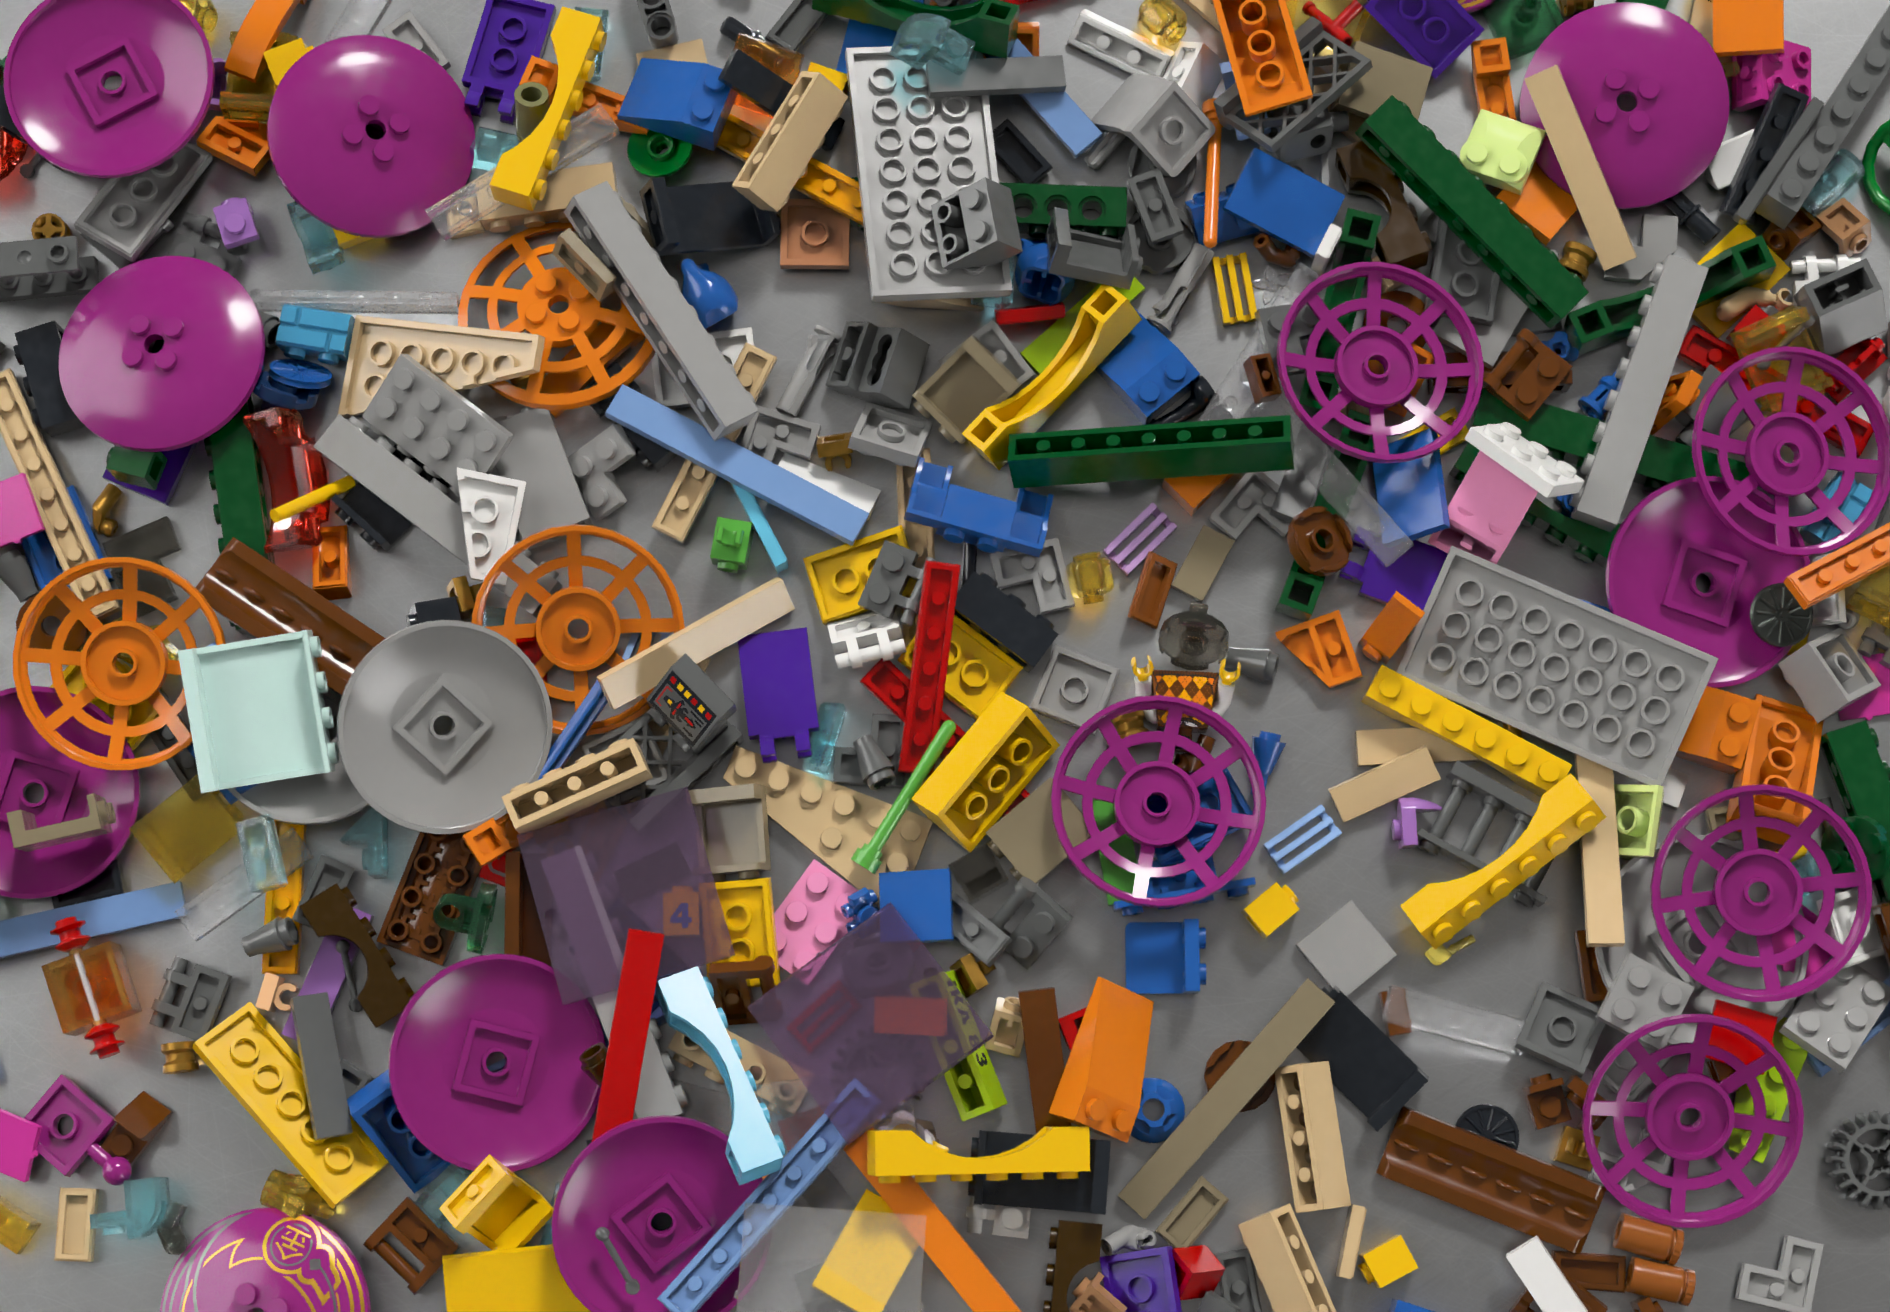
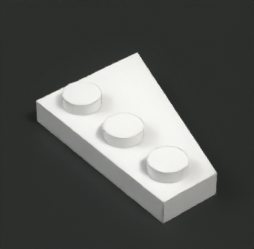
[456,467,526,586]

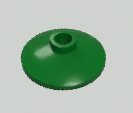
[627,130,694,178]

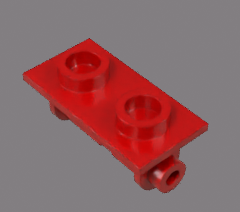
[1814,337,1888,404]

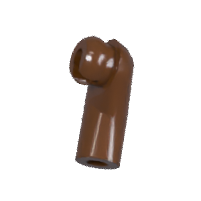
[1253,233,1301,268]
[1172,734,1216,775]

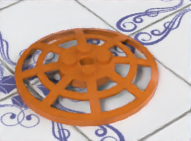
[458,222,655,410]
[471,524,685,736]
[13,557,226,770]

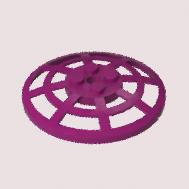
[1277,262,1484,463]
[1692,346,1890,557]
[1051,695,1266,908]
[1650,784,1872,1002]
[1582,1014,1804,1228]

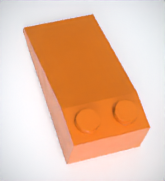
[1212,0,1313,117]
[1675,686,1761,775]
[1725,693,1824,845]
[1049,977,1154,1143]

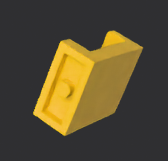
[439,1154,553,1250]

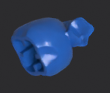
[1015,238,1076,305]
[681,258,738,329]

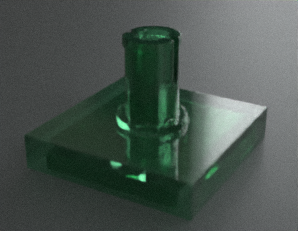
[1481,0,1564,60]

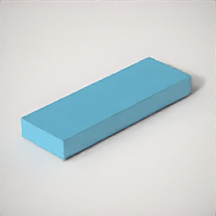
[730,482,789,574]

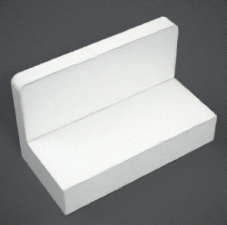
[1162,41,1224,111]

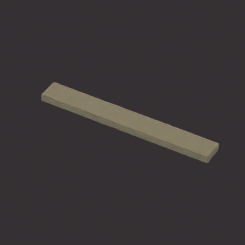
[1118,978,1335,1220]

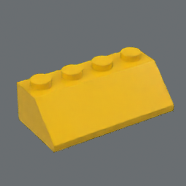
[911,691,1060,853]

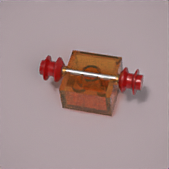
[41,916,142,1059]

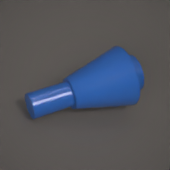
[1250,730,1286,795]

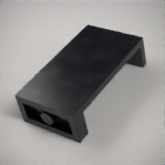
[639,177,781,256]
[331,443,451,552]
[1296,985,1429,1132]
[968,1130,1111,1215]

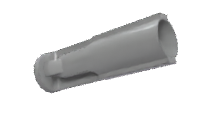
[1147,243,1215,335]
[776,325,841,417]

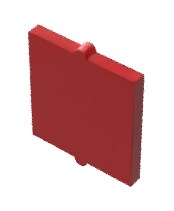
[1705,999,1778,1075]

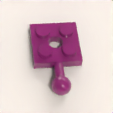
[24,1074,132,1186]

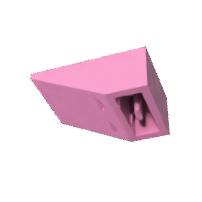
[1428,451,1538,564]

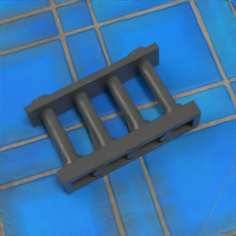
[0,236,99,302]
[1417,760,1579,908]

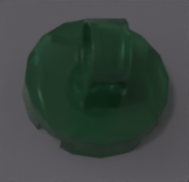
[433,882,498,955]

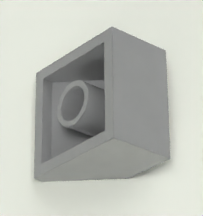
[1778,627,1881,723]

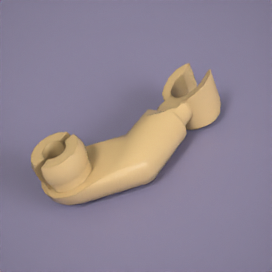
[1716,286,1794,322]

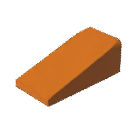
[312,525,352,600]

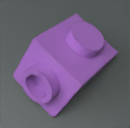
[213,197,260,250]

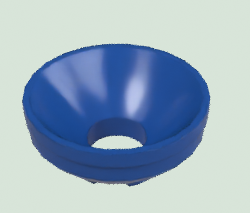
[1130,1078,1185,1143]

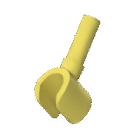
[1424,934,1476,966]

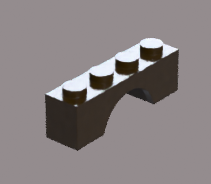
[1335,140,1432,270]
[299,883,415,1028]
[1043,1220,1103,1312]

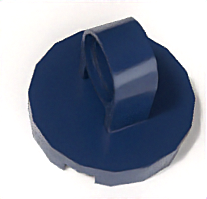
[253,365,320,432]

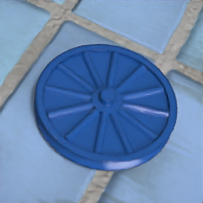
[268,359,332,389]

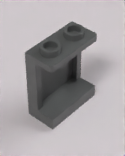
[1045,207,1143,290]

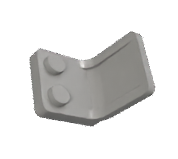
[1091,73,1215,177]

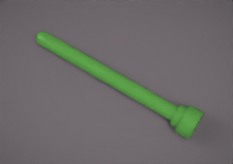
[851,720,956,874]

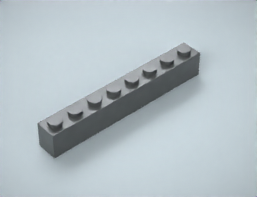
[1755,4,1890,229]

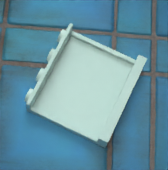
[178,630,339,793]

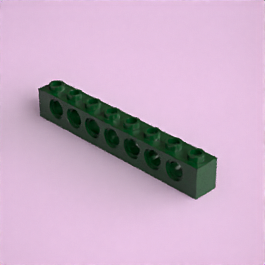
[850,177,1127,239]

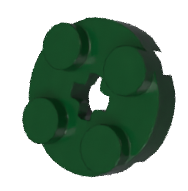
[1821,815,1890,887]

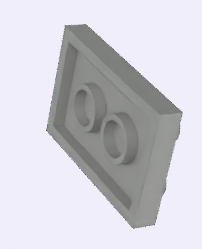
[1779,956,1890,1074]

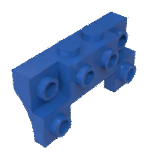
[904,457,1054,557]

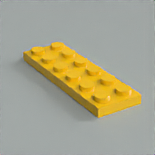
[192,1002,389,1209]

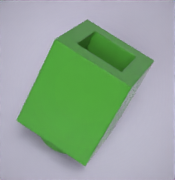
[710,517,754,573]

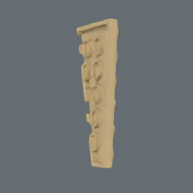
[337,315,545,418]
[723,746,933,907]

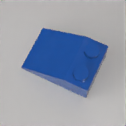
[617,58,738,151]
[1095,308,1200,425]
[347,1069,454,1194]

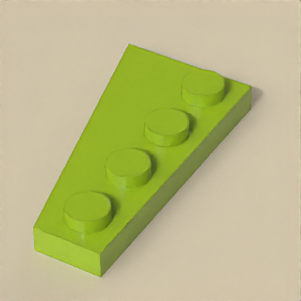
[1728,1016,1809,1164]

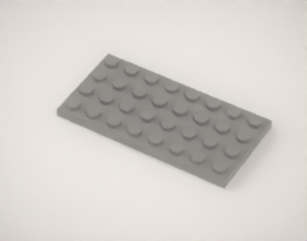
[845,44,1012,302]
[1396,546,1719,786]

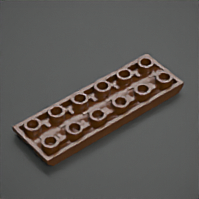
[195,537,386,696]
[376,830,482,966]
[1376,1106,1607,1254]

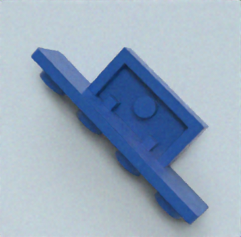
[1113,855,1256,917]

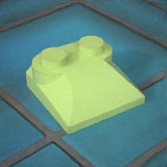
[1459,109,1546,195]
[1614,784,1664,860]

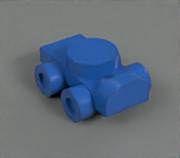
[841,887,880,940]

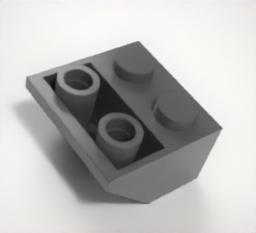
[931,177,1023,270]
[1793,258,1888,356]

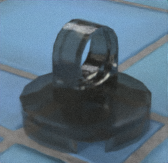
[1158,602,1229,670]

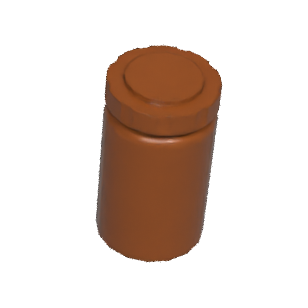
[1613,1213,1684,1266]
[1625,1256,1696,1306]

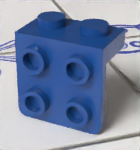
[1125,919,1206,994]

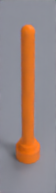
[1202,98,1223,248]

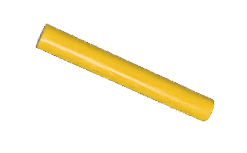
[270,475,355,523]

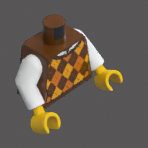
[1131,655,1241,752]

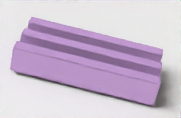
[1103,502,1177,577]

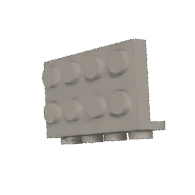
[362,354,515,497]

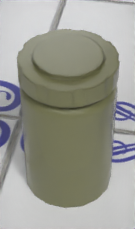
[514,82,549,143]

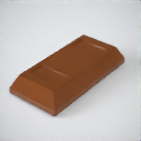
[1128,551,1178,629]

